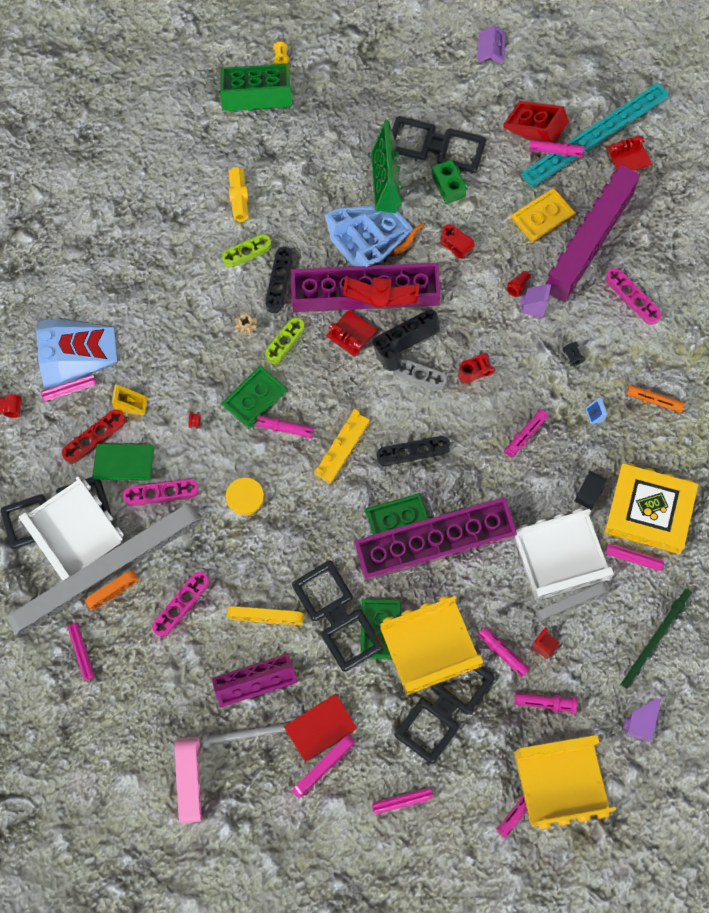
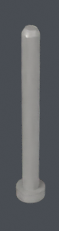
[202,723,288,748]

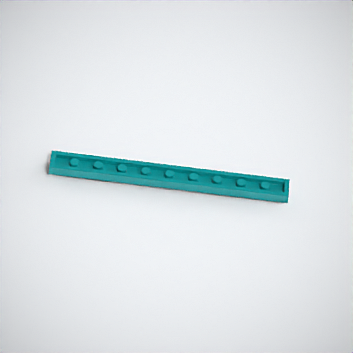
[521,82,669,188]

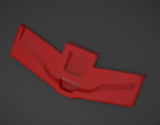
[343,276,420,308]

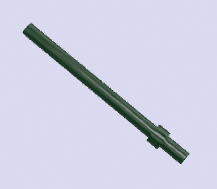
[620,588,692,689]

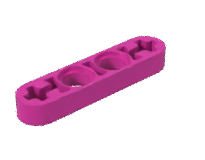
[605,268,661,325]
[123,479,199,506]
[152,572,209,637]
[291,734,356,799]

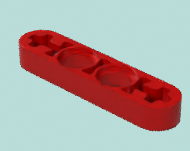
[62,409,125,464]

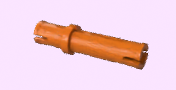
[626,384,685,413]

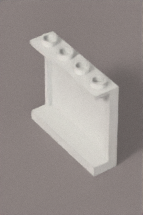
[19,477,124,581]
[514,508,614,601]

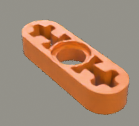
[85,570,139,610]

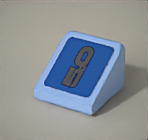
[586,398,608,425]

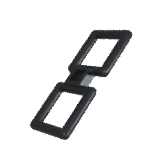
[392,116,487,173]
[0,477,111,549]
[292,560,383,672]
[394,667,495,764]

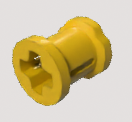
[273,41,289,64]

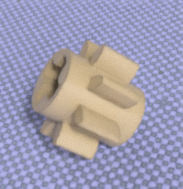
[235,313,257,336]

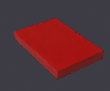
[283,693,357,762]

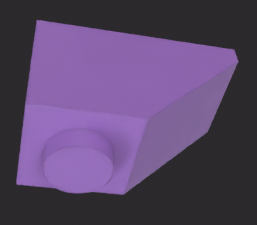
[520,284,551,318]
[623,698,661,742]

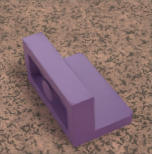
[477,25,505,64]

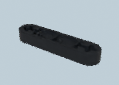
[265,247,292,313]
[377,436,450,466]

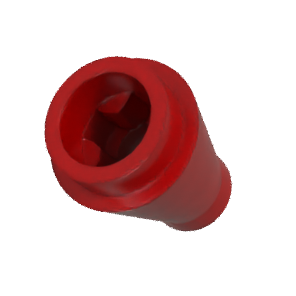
[506,271,531,297]

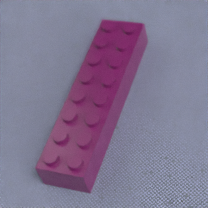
[546,165,640,303]
[291,263,441,313]
[353,497,517,582]

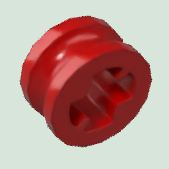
[188,411,201,429]

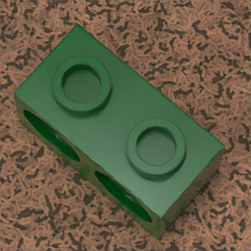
[432,160,468,204]

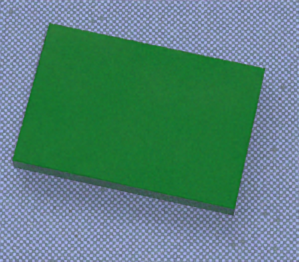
[221,365,288,429]
[92,444,154,481]
[365,493,429,535]
[360,599,401,660]

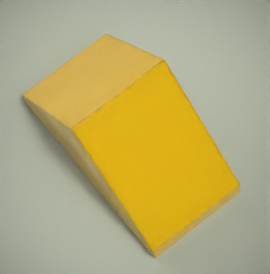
[112,384,148,415]

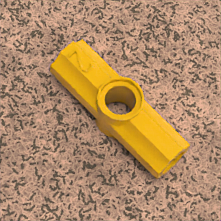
[228,167,249,222]

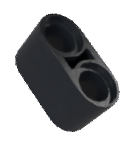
[574,470,607,510]

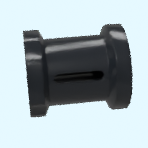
[562,342,585,367]

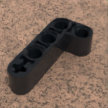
[373,310,440,371]

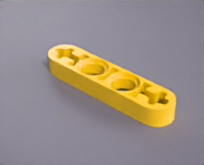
[226,606,304,625]

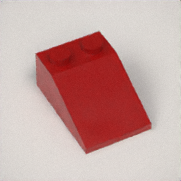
[503,101,569,143]

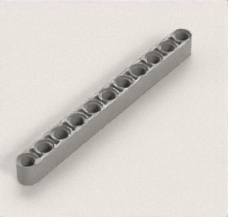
[6,504,202,636]

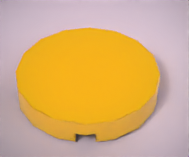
[225,477,264,516]

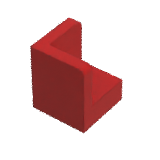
[531,627,560,659]

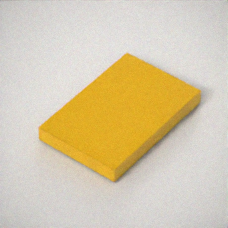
[511,188,576,244]

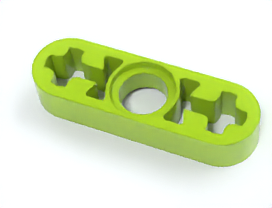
[222,234,271,268]
[265,318,305,364]

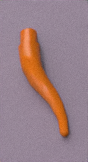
[391,223,425,256]

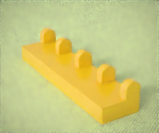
[314,409,370,484]

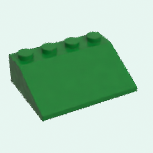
[220,63,292,112]
[371,119,403,213]

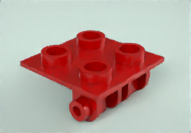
[606,135,652,171]
[326,309,377,357]

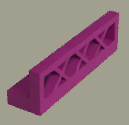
[212,653,298,708]

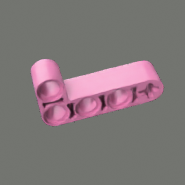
[175,736,202,823]

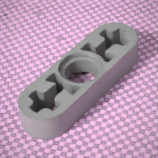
[395,359,447,391]

